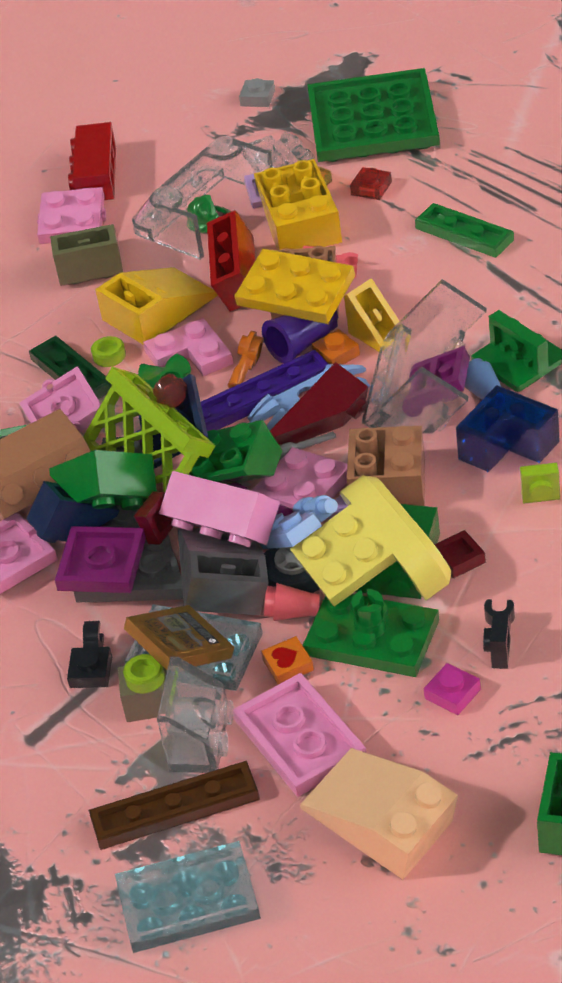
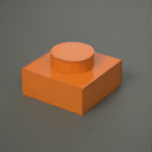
[312,329,360,364]

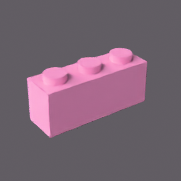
[159,471,280,548]

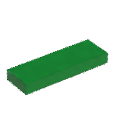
[415,203,514,258]

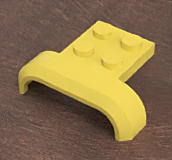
[290,475,452,607]

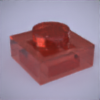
[350,167,392,200]

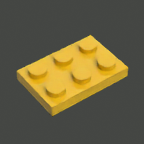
[234,248,355,324]

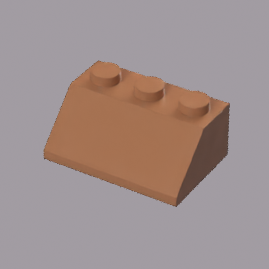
[0,409,91,521]

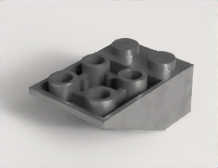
[178,528,268,615]

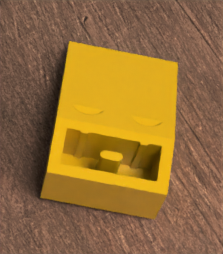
[254,159,342,250]
[95,267,218,345]

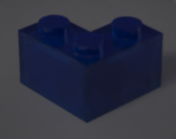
[456,385,560,472]

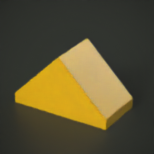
[344,278,408,353]

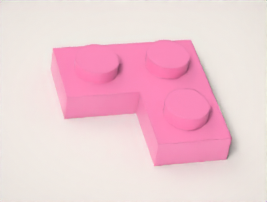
[143,318,234,376]

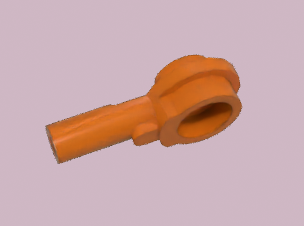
[228,331,264,389]

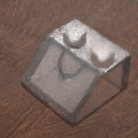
[157,657,234,773]

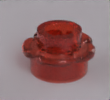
[153,374,187,407]

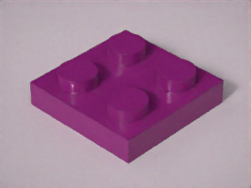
[55,526,146,593]

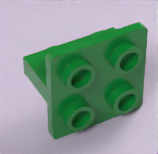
[471,310,562,392]

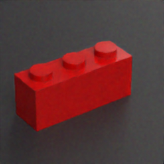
[68,122,116,200]
[207,210,256,312]

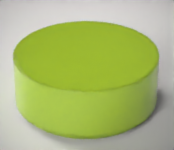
[91,336,126,367]
[123,654,165,694]

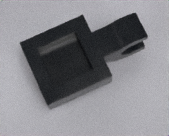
[483,599,515,669]
[67,621,112,688]

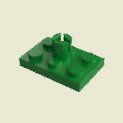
[303,589,439,677]

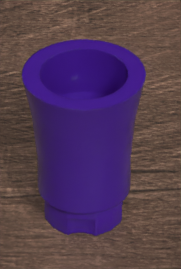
[262,311,339,363]

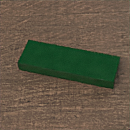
[29,336,112,399]

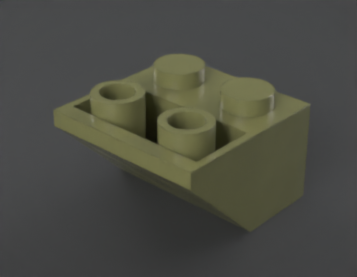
[50,224,123,286]

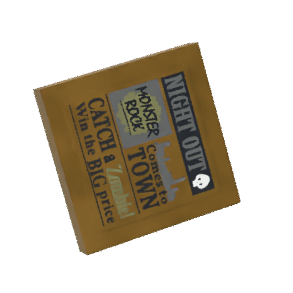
[124,605,235,672]

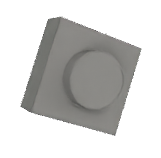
[239,78,275,107]

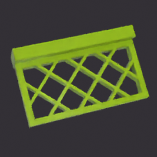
[83,366,215,503]

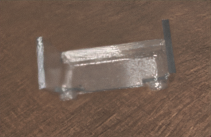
[132,136,273,260]
[362,279,487,434]

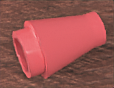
[264,583,320,621]

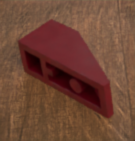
[270,362,368,445]

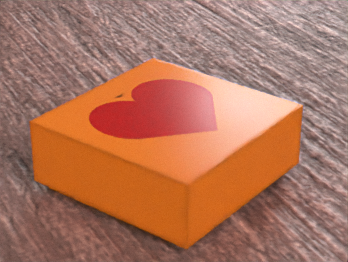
[261,636,314,685]

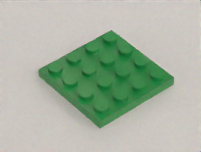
[307,68,440,162]

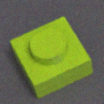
[520,462,560,504]

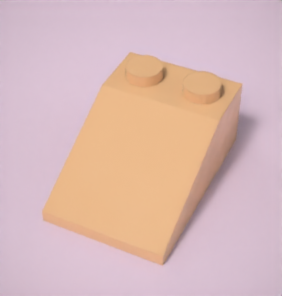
[300,748,458,880]

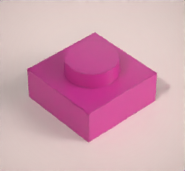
[424,663,481,715]

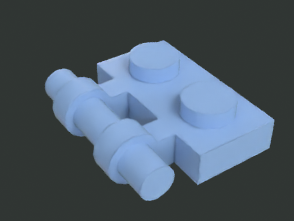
[260,495,338,549]

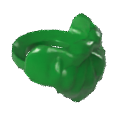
[187,195,231,234]

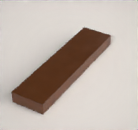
[88,760,260,850]

